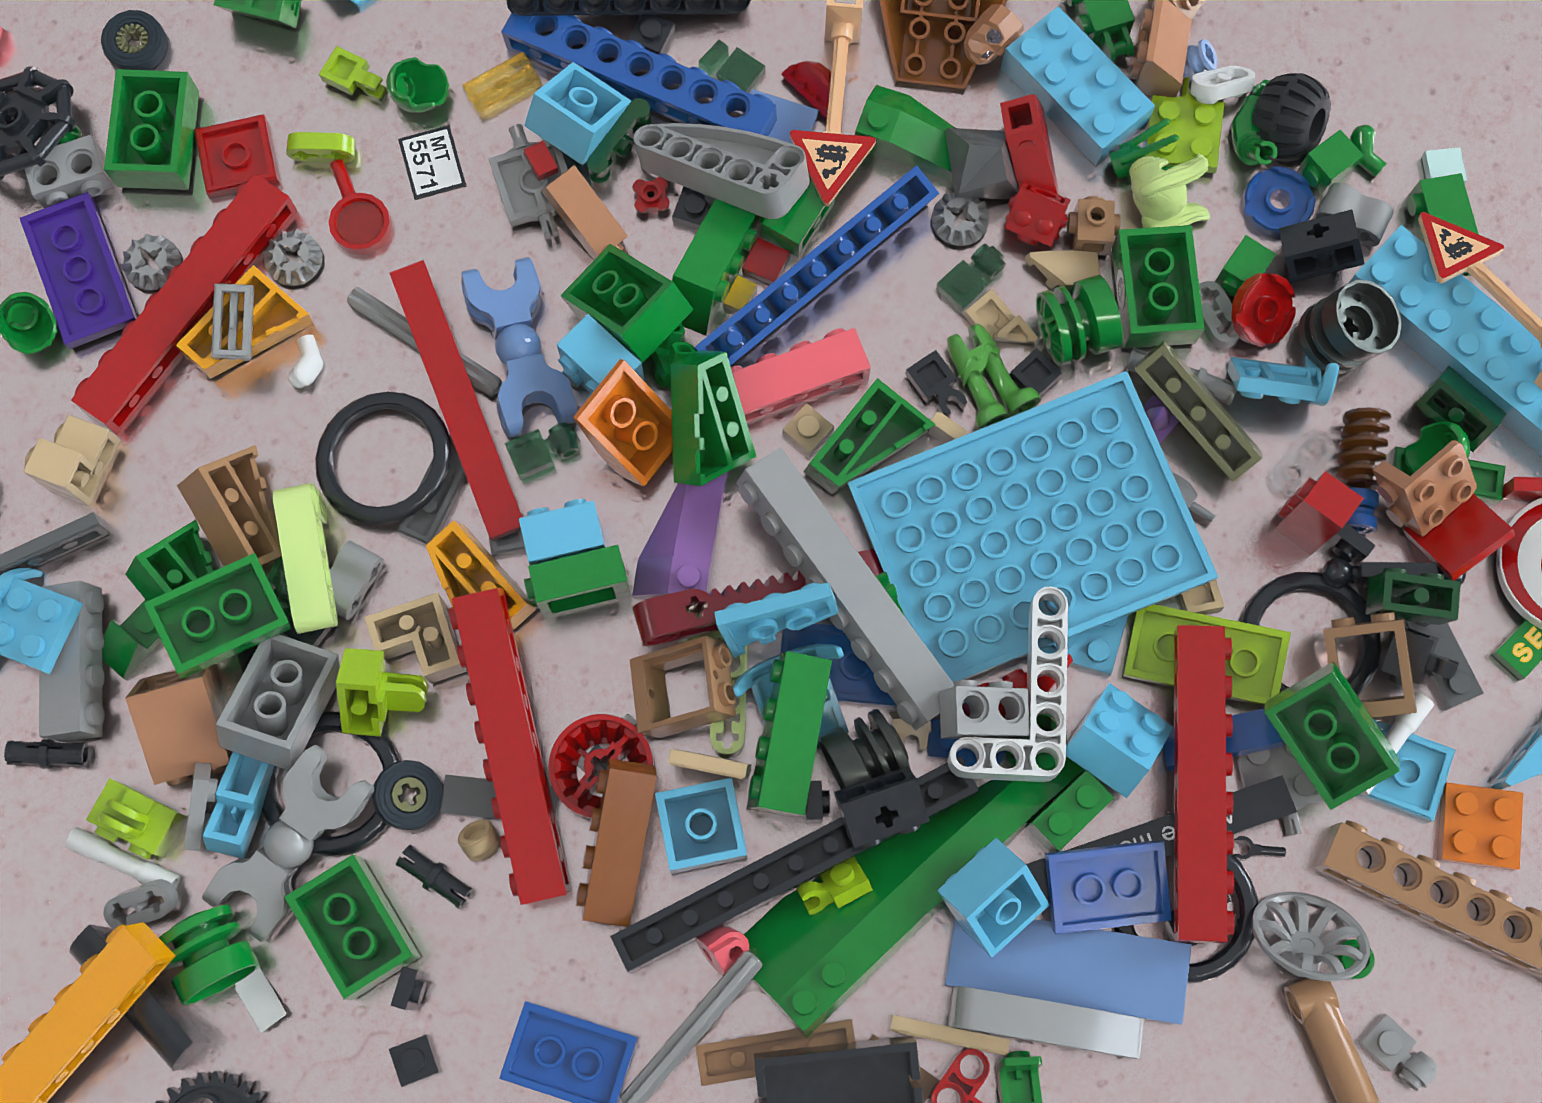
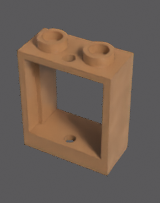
[1323,612,1417,718]
[629,636,737,738]

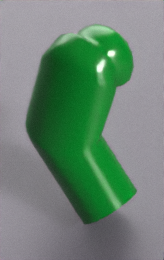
[1350,124,1387,177]

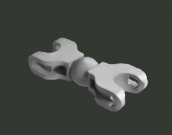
[202,745,374,942]

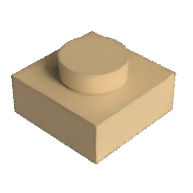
[782,403,834,457]

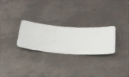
[235,967,286,1032]

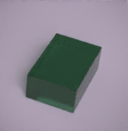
[698,39,729,76]

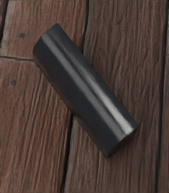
[69,924,210,1071]

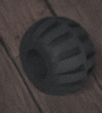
[1252,73,1331,163]

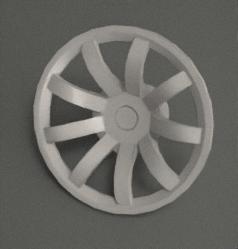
[1251,892,1370,981]

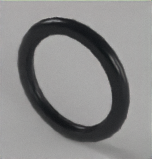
[315,391,451,525]
[1241,572,1381,696]
[262,711,403,856]
[1114,855,1258,983]

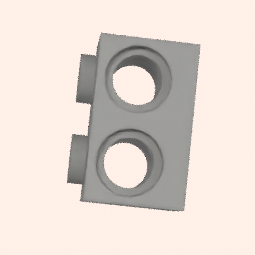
[25,135,114,208]
[939,680,1030,739]

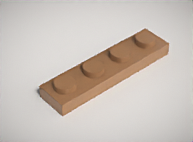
[696,1019,856,1086]

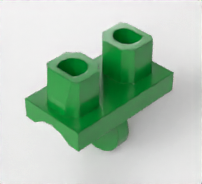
[651,323,696,387]

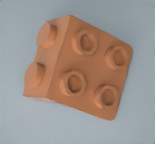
[1373,440,1477,537]

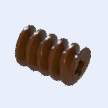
[1335,407,1391,490]

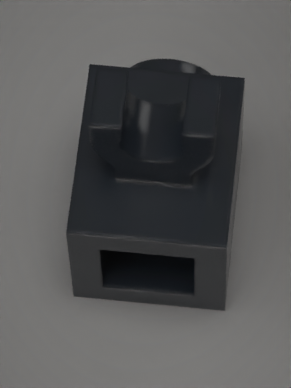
[1381,627,1460,685]

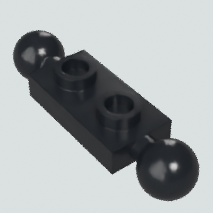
[1322,558,1466,590]

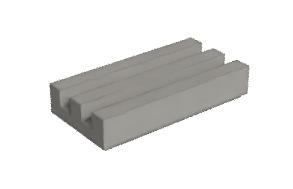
[211,284,254,361]

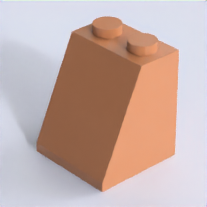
[125,664,233,786]

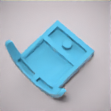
[1227,355,1339,406]
[0,568,83,674]
[733,644,849,745]

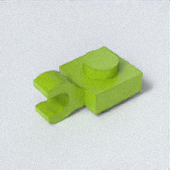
[318,46,387,100]
[797,857,873,915]

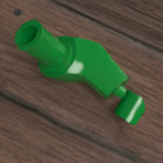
[1231,79,1278,166]

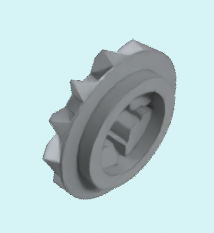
[932,193,990,246]
[263,229,322,286]
[121,234,181,290]

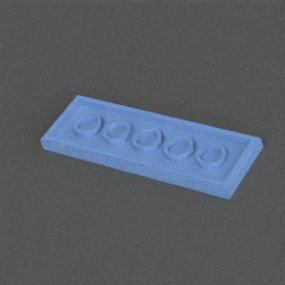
[945,919,1192,1025]

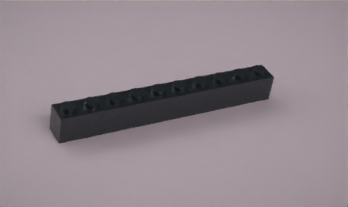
[610,756,979,974]

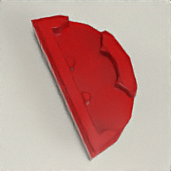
[781,61,831,119]

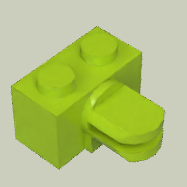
[336,648,429,736]
[86,778,188,860]

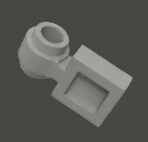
[1357,1014,1439,1091]

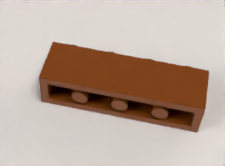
[576,759,657,927]

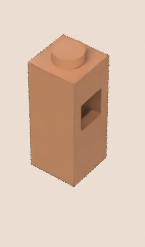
[541,165,628,260]

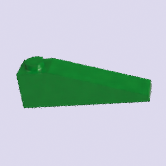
[855,85,955,181]

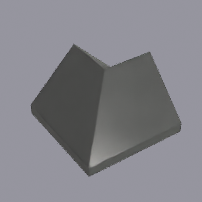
[945,128,1019,199]

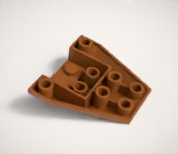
[879,0,1007,90]

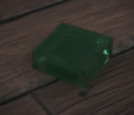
[716,47,766,93]

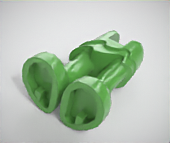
[947,323,1041,429]

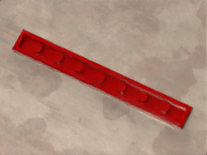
[389,260,523,541]

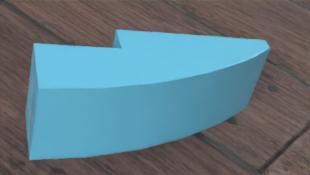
[203,752,274,859]

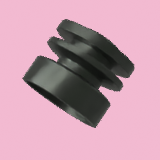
[1298,280,1402,374]
[818,709,911,790]

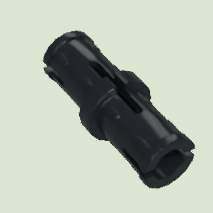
[4,738,90,769]
[396,844,473,909]

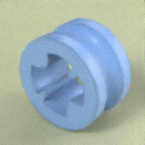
[1186,39,1217,74]

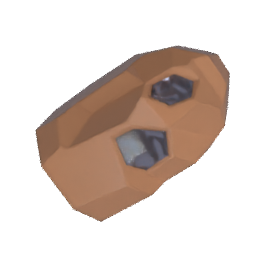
[964,4,1024,65]

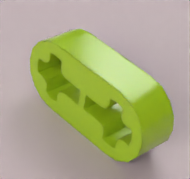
[286,132,356,163]

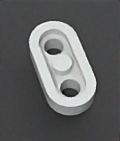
[1190,66,1255,104]

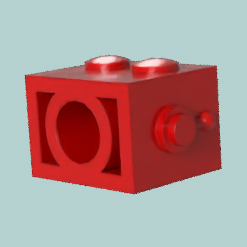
[1004,181,1071,247]

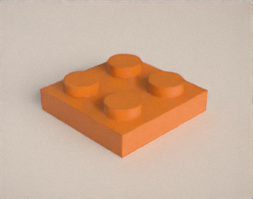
[1437,782,1524,871]

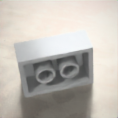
[216,634,340,770]

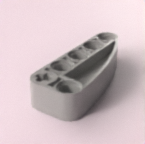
[634,123,810,219]
[948,986,1145,1059]

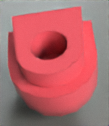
[696,926,749,975]

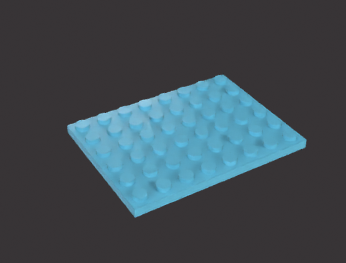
[847,371,1218,682]

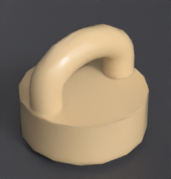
[457,819,500,861]

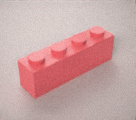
[731,328,871,423]

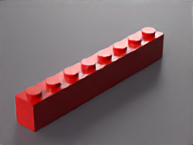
[71,173,297,435]
[449,588,572,905]
[1174,625,1234,944]

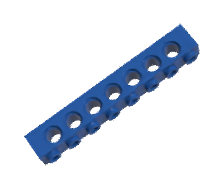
[501,13,777,136]
[694,165,940,366]

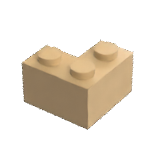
[23,414,121,506]
[364,592,467,684]

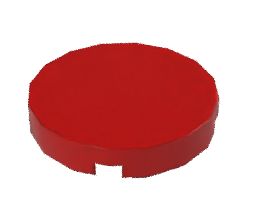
[1231,273,1296,347]

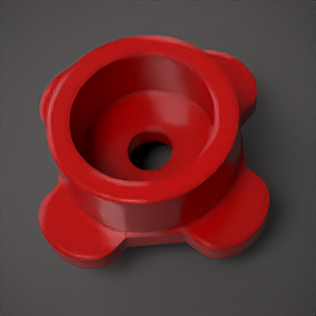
[632,177,670,213]

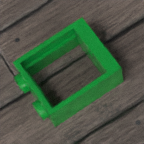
[524,544,632,618]

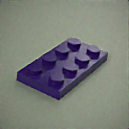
[19,192,137,349]

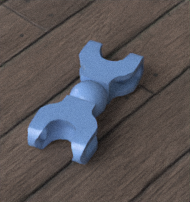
[461,257,577,438]

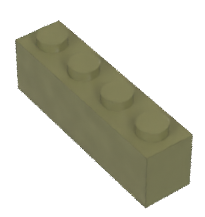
[1134,340,1263,482]

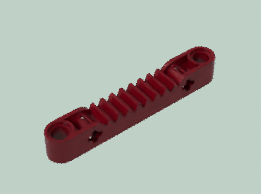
[632,549,883,646]

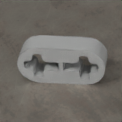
[1199,281,1239,349]
[103,879,179,929]

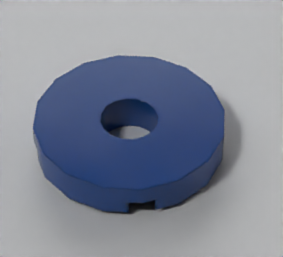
[1241,166,1316,238]

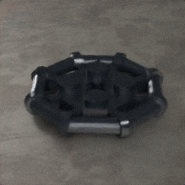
[0,66,76,180]

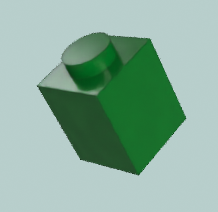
[1299,129,1364,194]
[1215,235,1276,297]

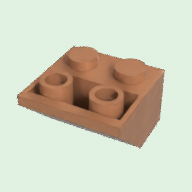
[1129,0,1192,97]

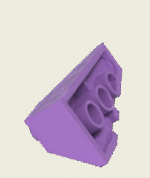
[632,472,727,599]

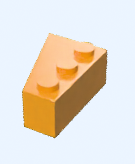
[176,265,313,379]
[426,520,536,630]

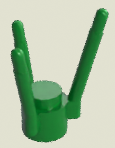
[1110,118,1179,181]

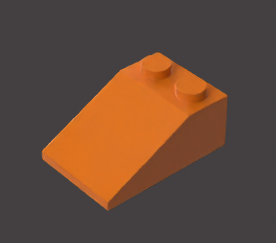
[573,359,673,487]

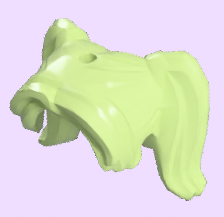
[1129,153,1210,228]

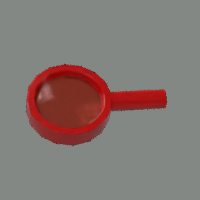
[328,159,392,255]

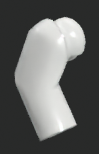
[288,334,323,388]

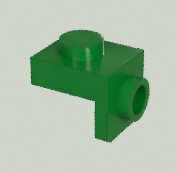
[996,1051,1042,1103]

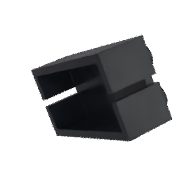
[754,1036,923,1103]

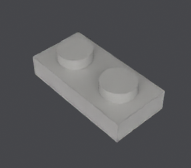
[184,762,218,851]

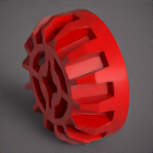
[548,714,654,819]

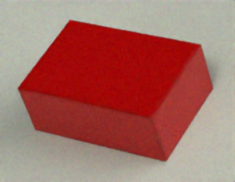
[524,141,558,181]

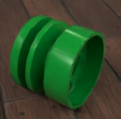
[1036,274,1123,366]
[159,904,260,1006]

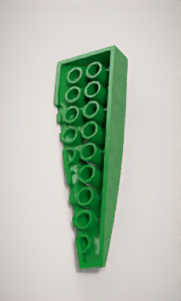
[744,756,1084,1039]

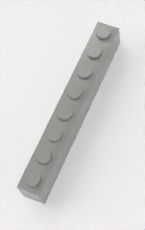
[736,447,953,731]

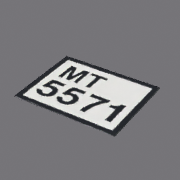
[398,125,466,199]

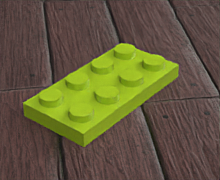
[1123,604,1291,706]

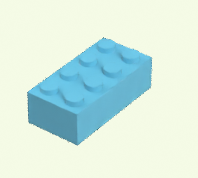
[1001,6,1155,167]

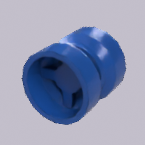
[1347,488,1380,534]

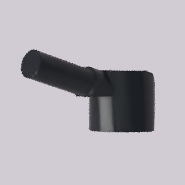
[1233,836,1286,861]

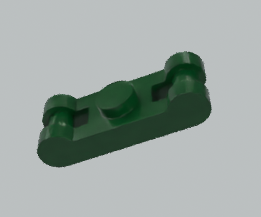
[587,98,652,188]

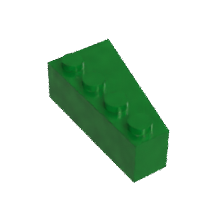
[746,651,832,817]

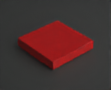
[194,114,280,199]
[1403,493,1515,581]

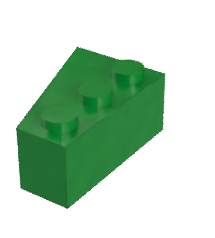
[672,199,758,336]
[670,350,757,486]
[803,378,936,494]
[125,519,213,601]

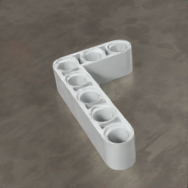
[947,586,1068,782]

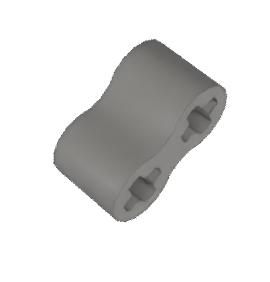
[1316,183,1394,246]
[330,540,384,620]

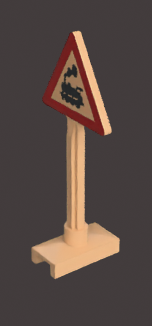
[789,0,876,206]
[1418,212,1542,390]

